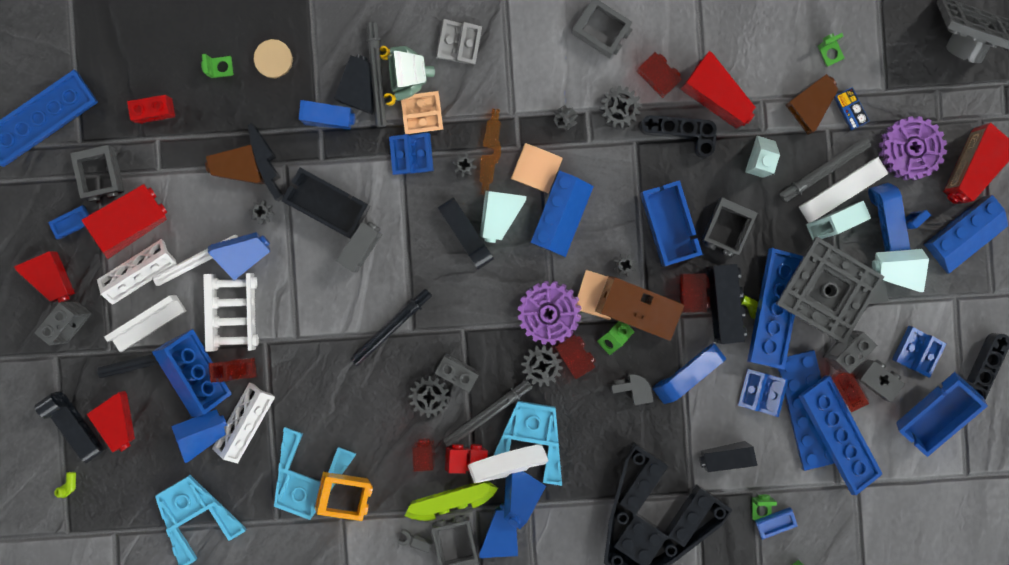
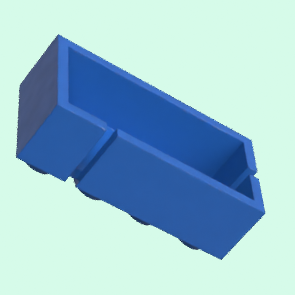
[640,180,703,267]
[896,372,988,457]

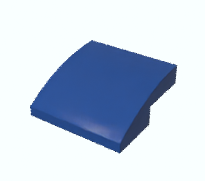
[389,133,434,175]
[892,326,946,378]
[738,369,788,417]

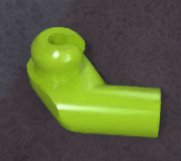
[741,295,758,319]
[54,472,76,498]

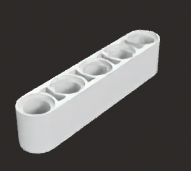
[799,157,888,223]

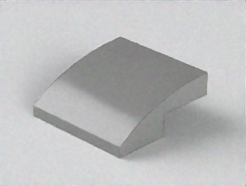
[435,19,482,65]

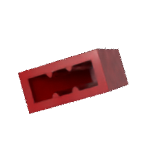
[14,251,75,303]
[87,391,135,452]

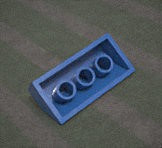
[530,170,594,257]
[924,195,1008,274]
[152,329,231,417]

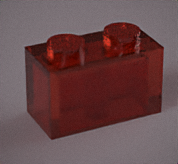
[636,52,682,99]
[680,274,710,313]
[555,334,596,379]
[832,371,869,413]
[412,438,436,471]

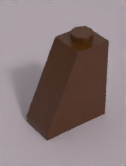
[785,74,838,135]
[205,145,265,185]

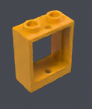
[314,472,373,521]

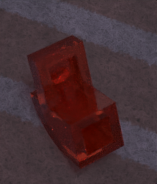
[209,358,257,383]

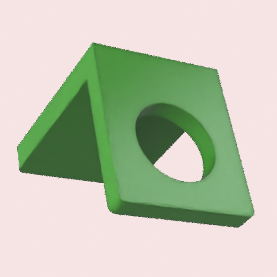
[817,33,845,67]
[201,54,234,78]
[597,321,634,355]
[752,494,777,520]

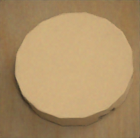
[254,39,293,79]

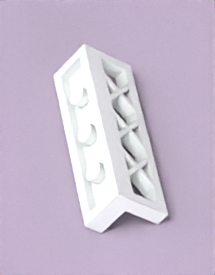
[97,239,177,305]
[104,295,186,352]
[212,382,275,463]

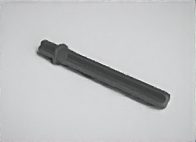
[366,22,386,127]
[780,138,871,202]
[444,380,532,447]

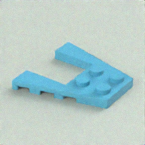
[493,401,562,486]
[274,427,357,520]
[155,475,246,565]

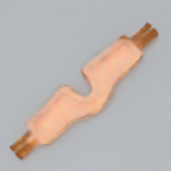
[480,108,501,195]

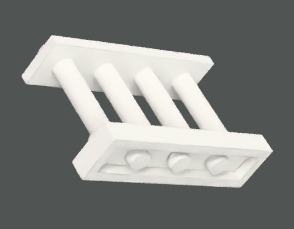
[204,273,259,352]

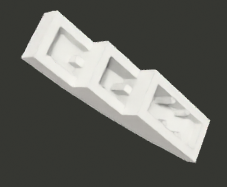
[468,444,549,483]

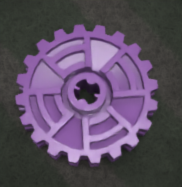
[879,116,947,180]
[518,281,582,345]

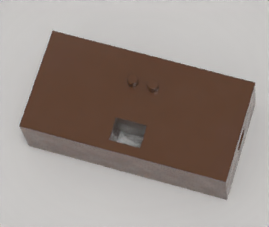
[595,276,684,341]

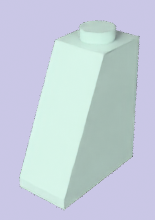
[745,136,780,178]
[479,191,527,243]
[806,201,871,240]
[872,249,929,292]

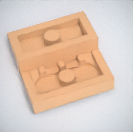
[401,91,443,134]
[511,143,563,194]
[577,270,611,320]

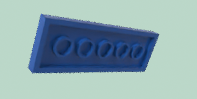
[0,70,98,167]
[747,248,803,370]
[778,350,834,471]
[799,376,882,495]

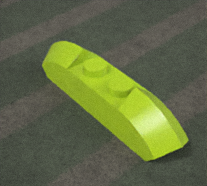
[404,481,498,521]

